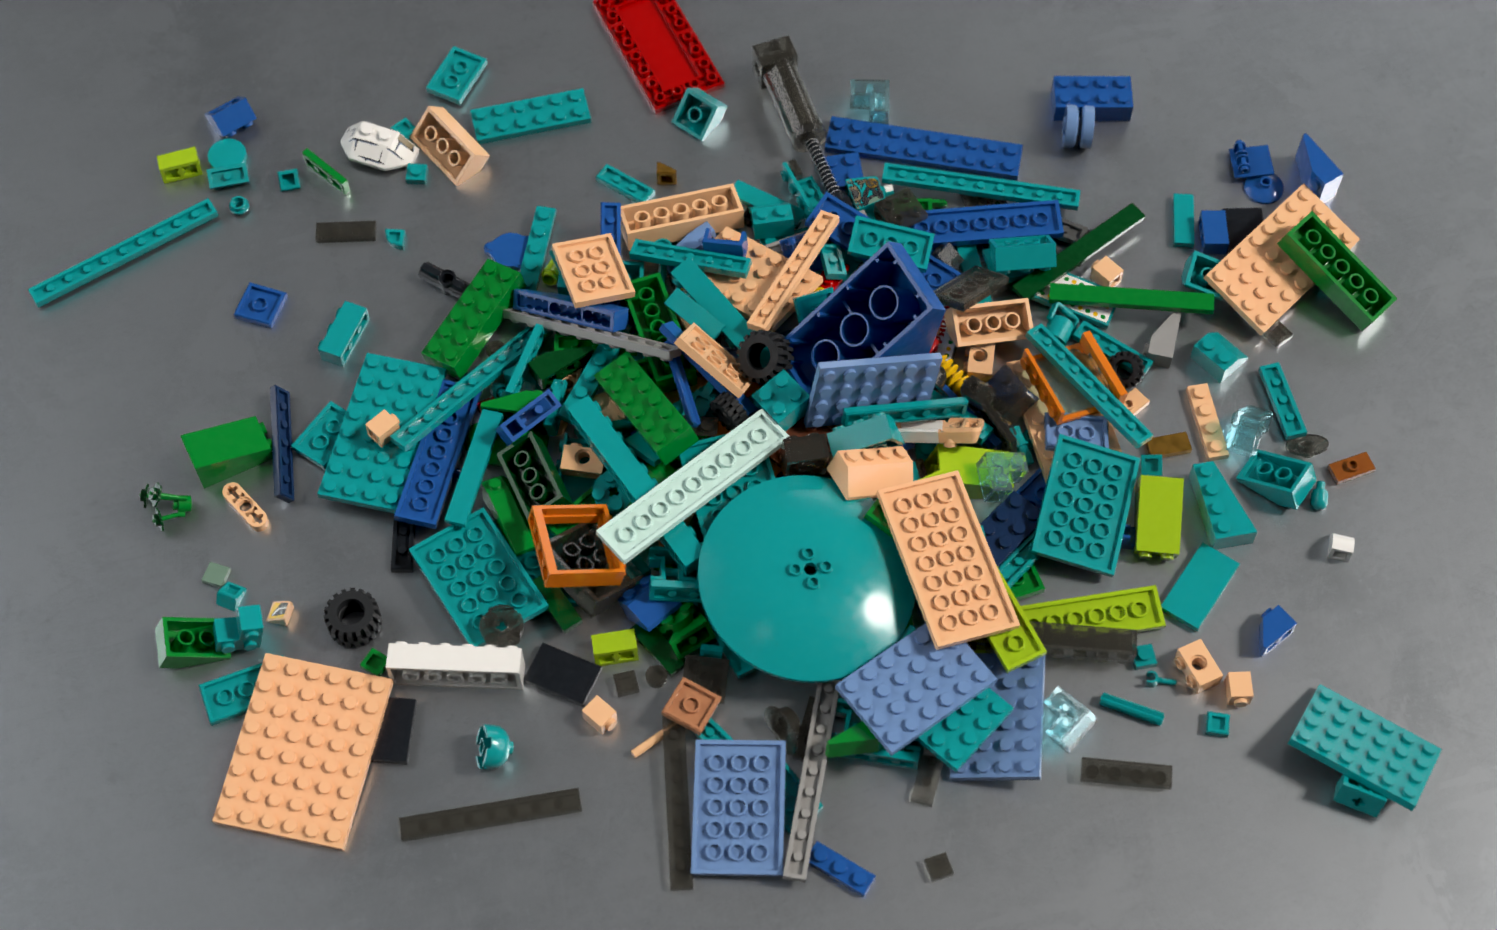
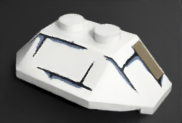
[340,121,419,171]

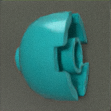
[476,724,514,769]

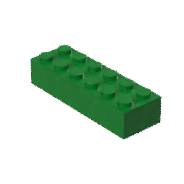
[1277,211,1398,331]
[421,259,527,380]
[623,272,697,393]
[593,351,699,466]

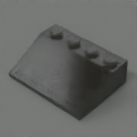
[537,523,645,618]

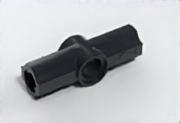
[418,262,470,298]

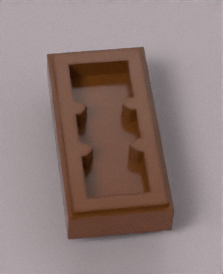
[1327,452,1376,485]

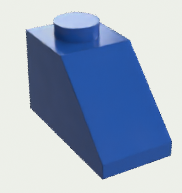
[1259,605,1297,657]

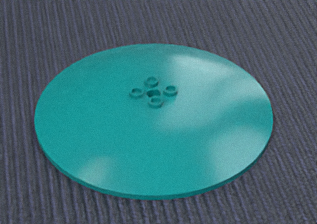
[698,475,915,683]

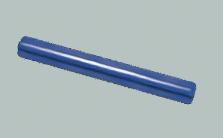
[664,339,701,428]

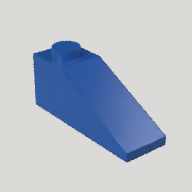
[495,389,562,446]

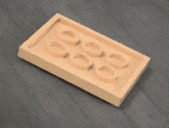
[552,233,635,308]
[674,323,752,399]

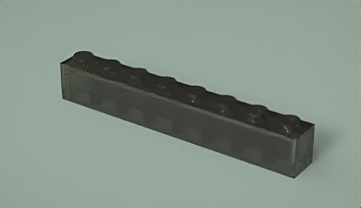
[966,621,1137,664]

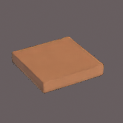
[661,677,722,735]

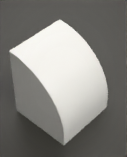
[1327,533,1355,562]

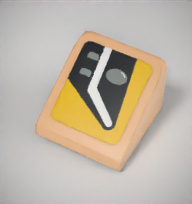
[266,601,294,626]

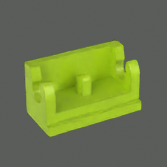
[157,147,203,184]
[591,628,639,666]

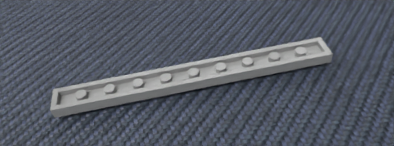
[503,307,682,361]
[783,679,841,883]

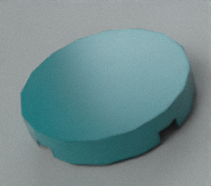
[207,138,248,168]

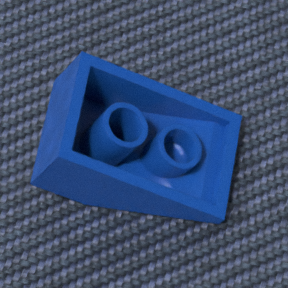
[1295,133,1344,203]

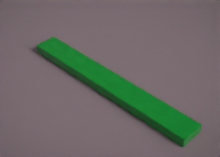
[1049,283,1214,314]

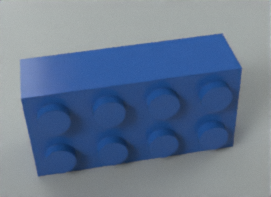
[1051,76,1133,121]

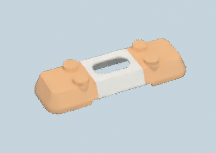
[895,418,984,448]

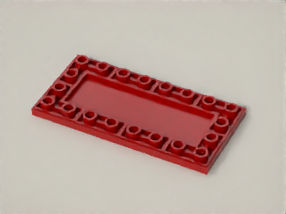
[593,0,725,114]

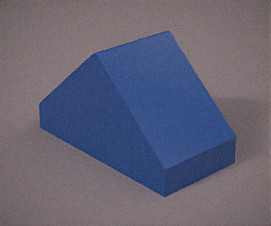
[784,241,946,395]

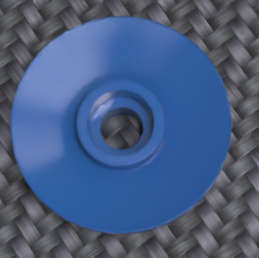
[1244,174,1284,204]

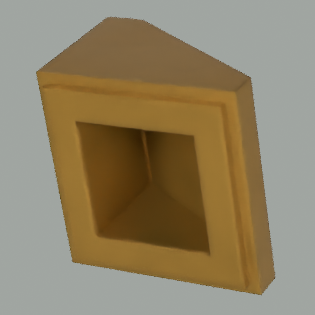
[656,162,677,185]

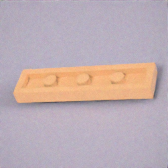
[1186,383,1229,462]

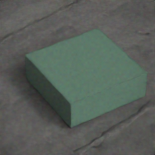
[202,562,231,589]

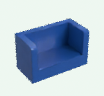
[1198,210,1229,255]
[702,228,748,257]

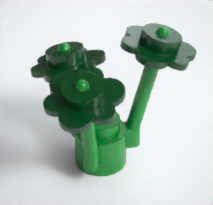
[139,482,192,532]

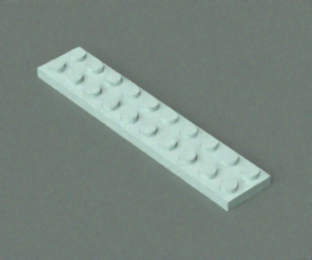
[596,409,790,565]

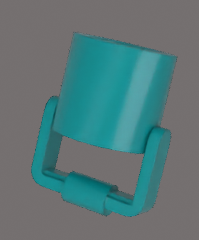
[1046,302,1079,346]

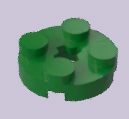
[656,602,697,633]

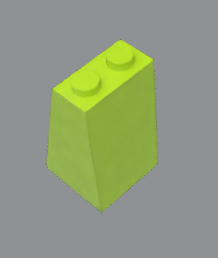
[923,444,1014,499]
[1134,475,1184,561]

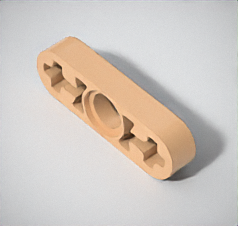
[222,482,269,532]

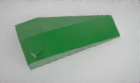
[481,475,535,556]

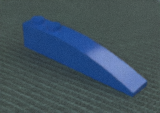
[513,288,629,332]

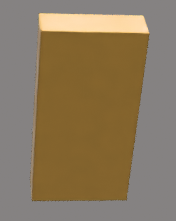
[1146,432,1192,458]

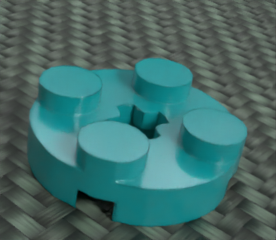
[592,471,630,514]

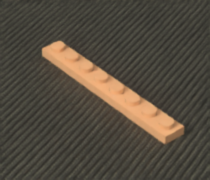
[747,210,840,331]

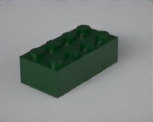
[497,431,574,520]

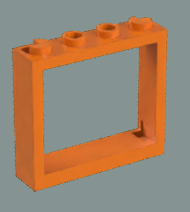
[528,504,626,588]

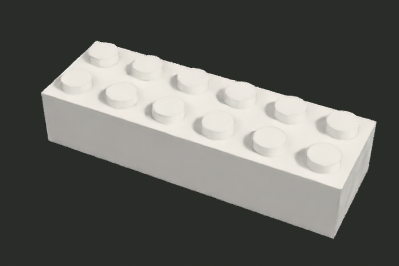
[386,641,525,690]

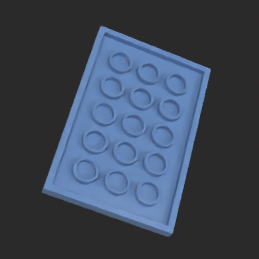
[804,352,943,428]
[835,623,997,756]
[950,653,1045,781]
[691,740,786,877]

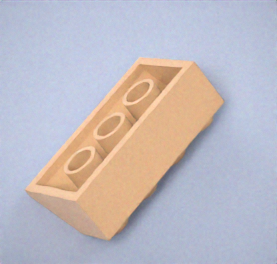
[410,106,490,186]
[944,298,1033,348]
[826,446,913,500]

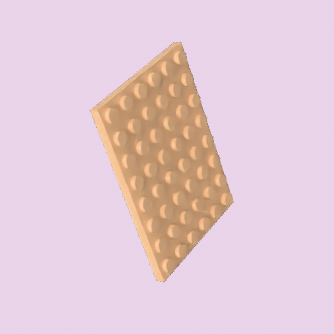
[212,653,394,851]

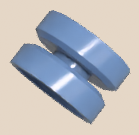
[1062,104,1095,149]

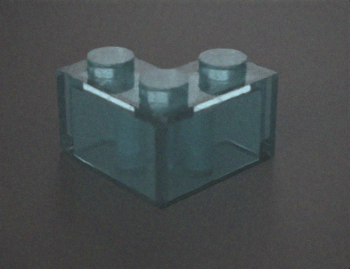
[850,79,890,124]
[1225,405,1273,458]
[976,452,1028,502]
[1044,686,1097,754]

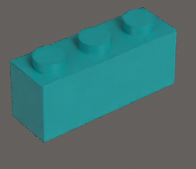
[318,301,370,368]

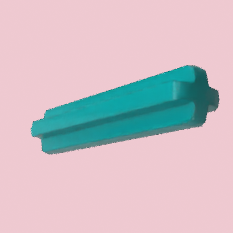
[1099,693,1165,725]

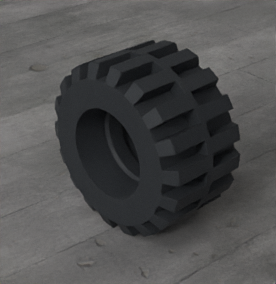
[736,330,794,384]
[324,588,382,648]

